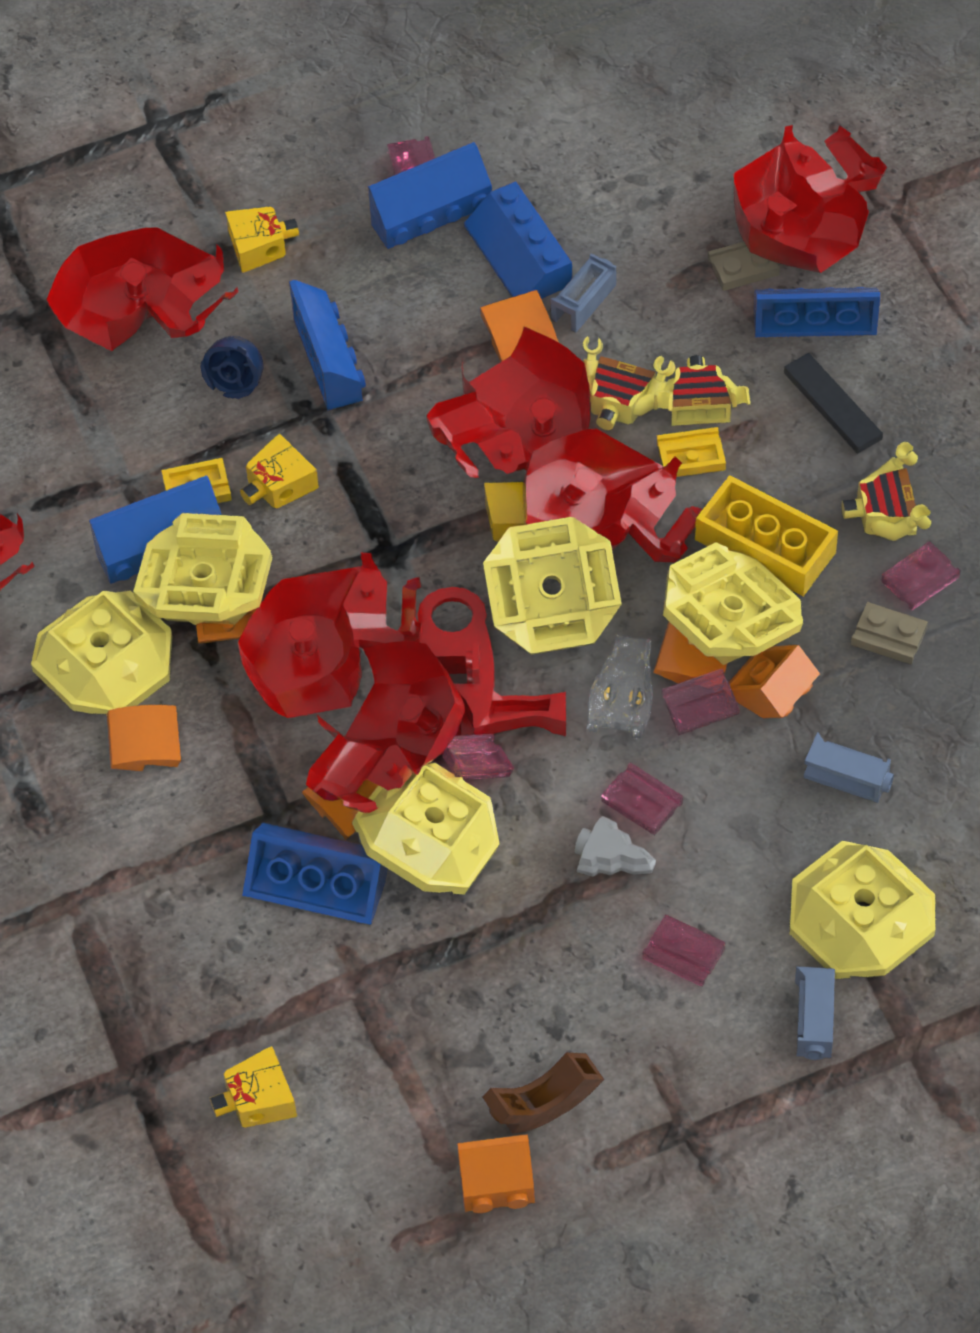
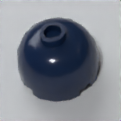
[200,336,264,399]

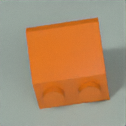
[722,645,820,718]
[457,1134,535,1213]

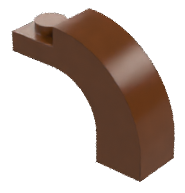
[482,1052,604,1133]

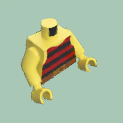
[583,336,676,430]
[654,355,750,426]
[841,442,931,541]

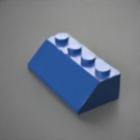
[368,142,492,249]
[464,181,572,299]
[289,280,366,410]
[754,287,880,337]
[89,475,222,584]
[242,823,388,925]

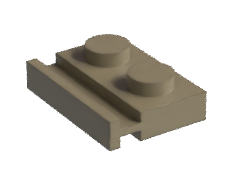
[708,242,780,291]
[851,602,928,665]

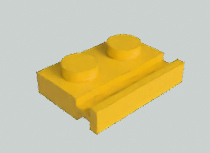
[657,427,726,477]
[161,458,232,503]

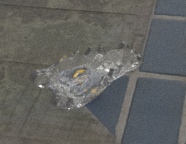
[586,635,653,739]

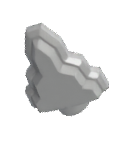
[574,816,656,876]

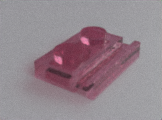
[387,136,435,175]
[881,541,961,611]
[661,668,740,736]
[442,734,514,780]
[601,762,683,836]
[642,914,726,987]

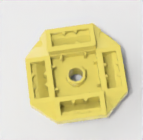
[133,513,272,625]
[483,517,622,655]
[663,543,803,665]
[31,590,172,716]
[352,762,499,895]
[790,841,935,979]

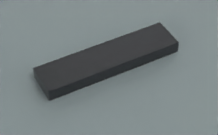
[784,353,883,454]

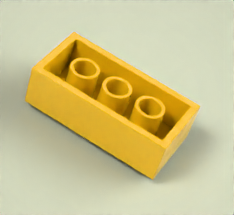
[695,475,838,597]

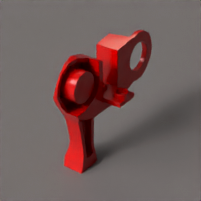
[417,587,566,755]

